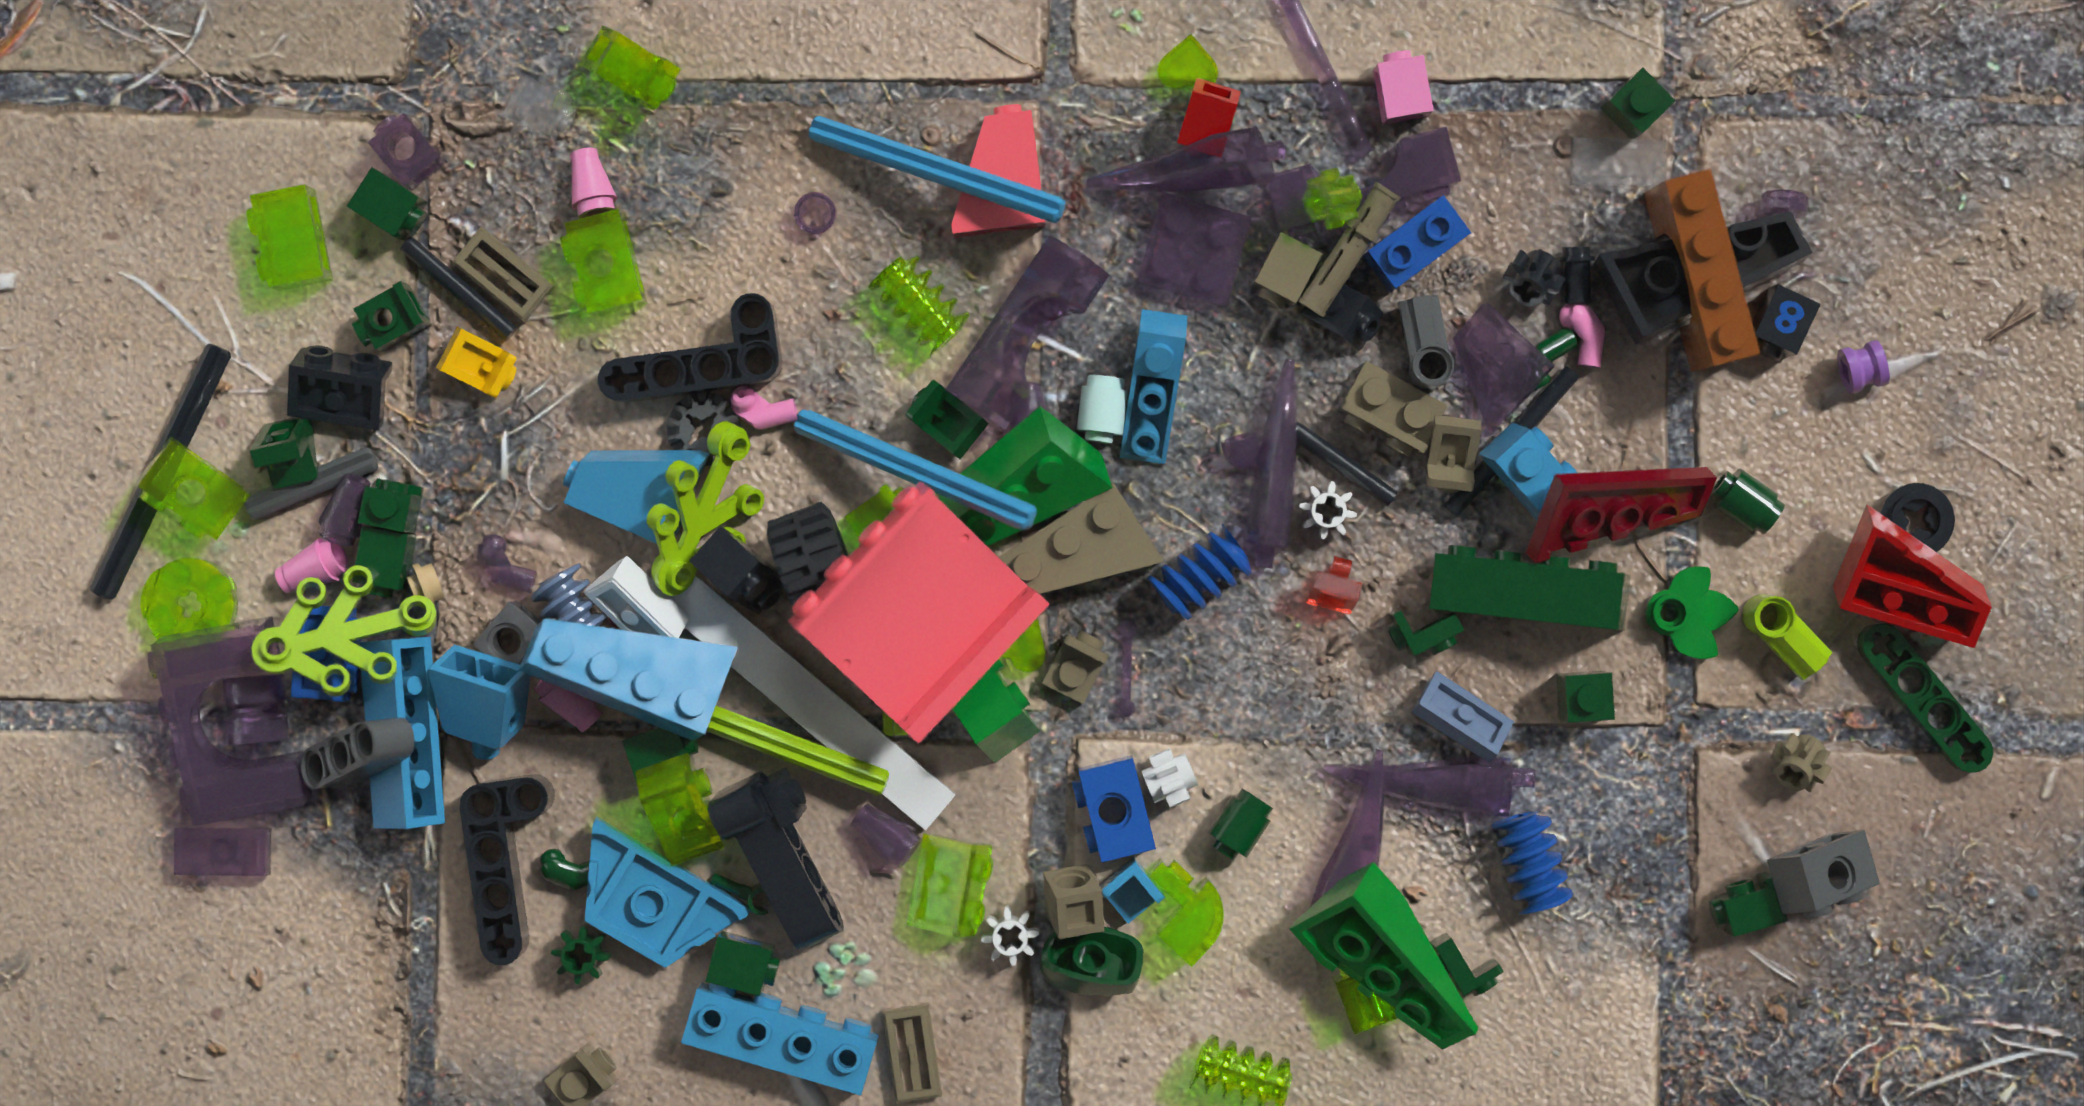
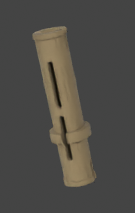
[1298,182,1401,318]

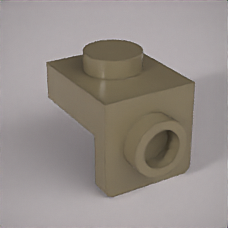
[1425,415,1482,493]

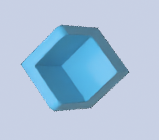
[1100,857,1165,924]

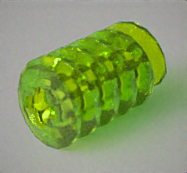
[868,255,970,357]
[1189,1034,1292,1106]

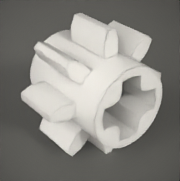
[1298,481,1357,539]
[1142,748,1198,808]
[981,905,1039,966]

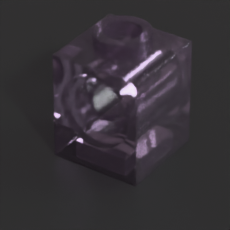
[367,113,448,191]

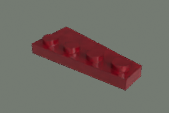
[1526,467,1717,563]

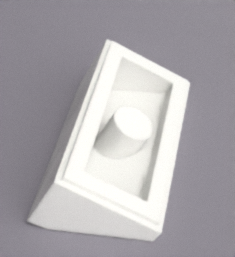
[584,556,689,638]

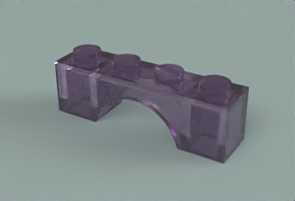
[1262,126,1461,239]
[945,235,1110,430]

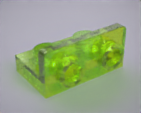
[907,834,993,937]

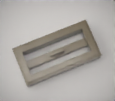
[452,226,555,322]
[882,1002,942,1103]

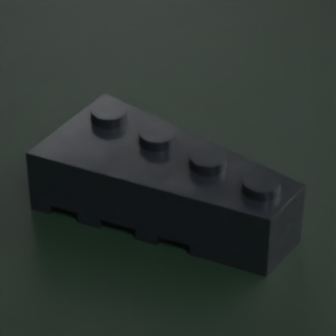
[1593,211,1813,345]

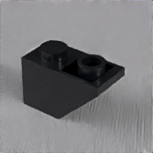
[689,526,783,615]

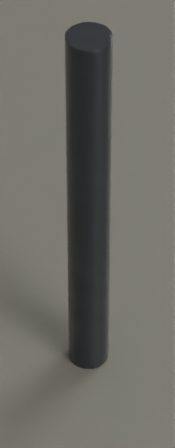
[1443,366,1580,518]

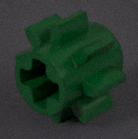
[551,924,612,985]

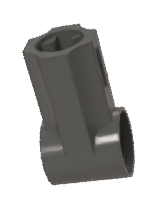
[1397,295,1454,391]

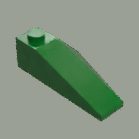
[1289,862,1479,1050]

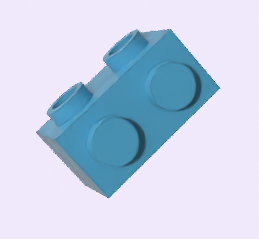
[1479,422,1578,521]

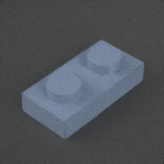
[1412,671,1514,763]

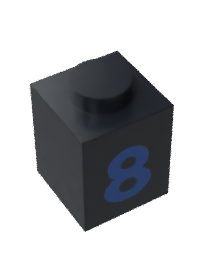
[1752,284,1821,361]

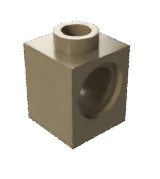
[1252,232,1322,309]
[1043,864,1104,939]

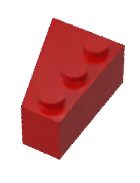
[1833,504,1992,648]

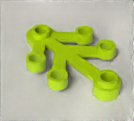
[647,421,764,596]
[252,565,437,697]

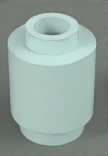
[1077,375,1128,444]

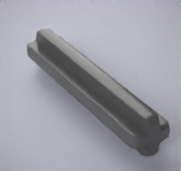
[244,448,378,520]

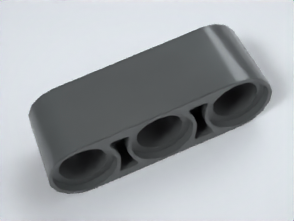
[300,717,415,789]

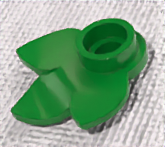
[1645,566,1739,659]

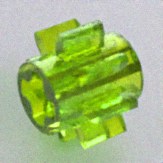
[1302,168,1362,230]

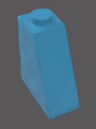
[563,450,710,544]

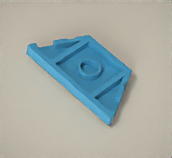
[585,817,751,968]

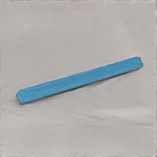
[808,116,1065,223]
[793,409,1037,530]

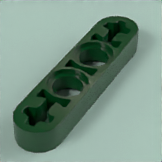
[1857,623,1993,773]

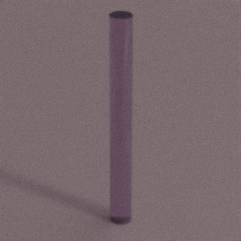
[1279,0,1374,159]

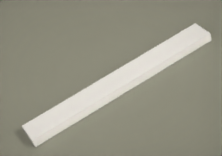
[651,574,956,831]

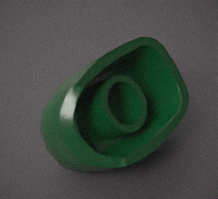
[1040,927,1144,997]

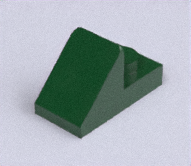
[249,417,318,488]

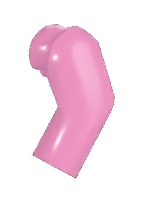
[1559,303,1605,368]
[730,385,798,430]

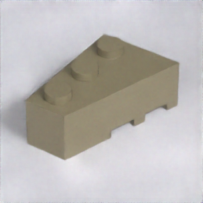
[999,483,1164,594]

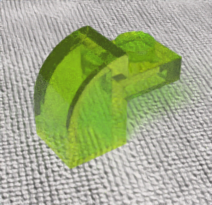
[579,25,681,111]
[1148,858,1224,967]

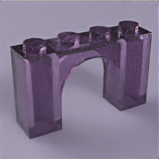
[148,616,313,826]

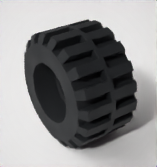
[767,502,849,609]

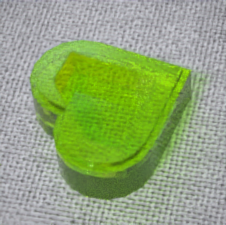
[1157,34,1218,91]
[1000,617,1045,672]

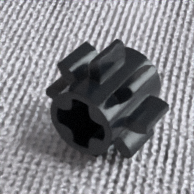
[1503,249,1565,307]

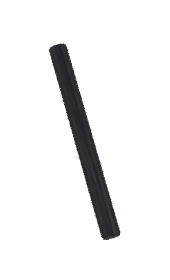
[90,343,231,600]

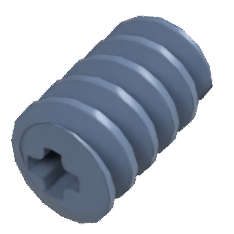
[531,563,615,629]

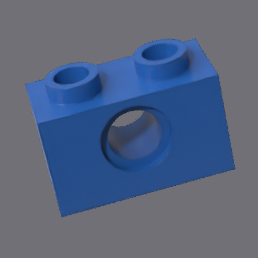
[1363,195,1471,293]
[1072,755,1156,863]

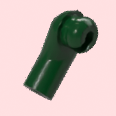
[1519,327,1577,392]
[539,849,590,890]

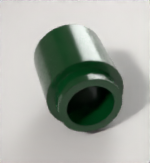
[1711,468,1785,534]
[1208,788,1274,860]

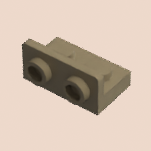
[1338,361,1448,458]

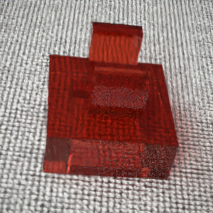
[1305,556,1362,615]

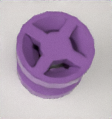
[1837,340,1890,394]

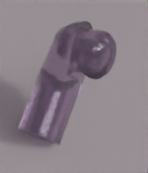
[476,534,537,593]

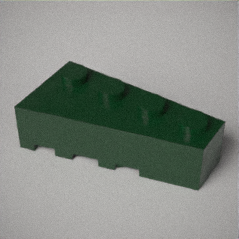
[1429,545,1631,631]

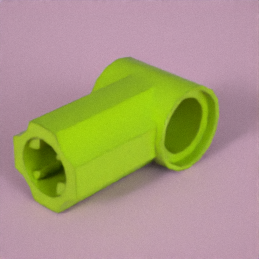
[1742,594,1832,680]

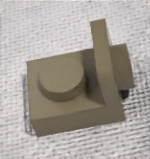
[1042,630,1109,704]
[544,1043,618,1106]

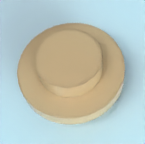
[406,563,444,606]

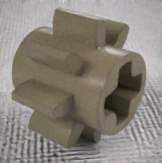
[1770,733,1832,792]

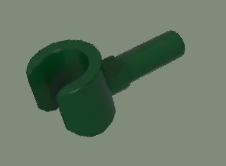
[711,873,768,915]

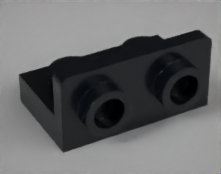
[287,345,392,430]

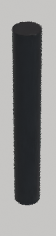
[400,236,518,341]
[1274,411,1398,507]

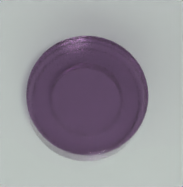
[1760,190,1809,218]

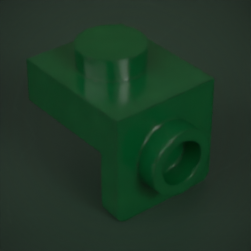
[905,380,989,460]
[1386,609,1464,656]
[1430,932,1504,996]

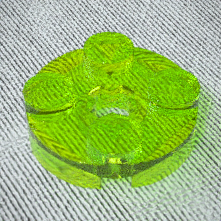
[140,557,238,651]

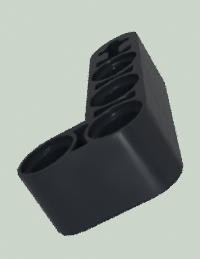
[597,293,783,403]
[708,771,844,951]
[460,774,555,965]

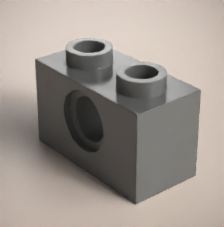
[1767,830,1880,919]

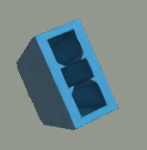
[428,644,531,760]

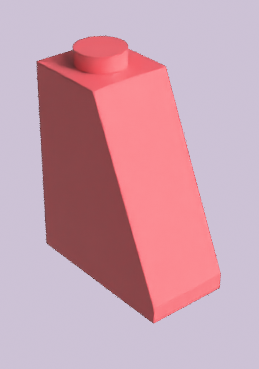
[951,104,1046,238]

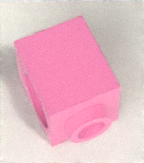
[1373,50,1434,125]

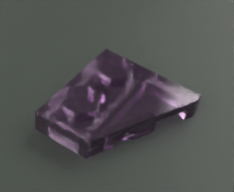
[1453,303,1555,433]

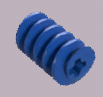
[1147,523,1252,620]
[1491,811,1573,914]

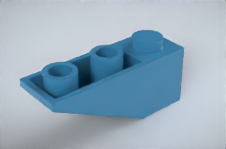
[1119,309,1188,464]

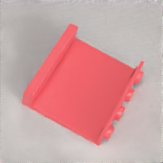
[788,482,1050,744]

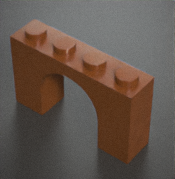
[1643,168,1760,372]

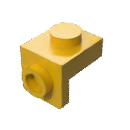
[436,326,517,398]

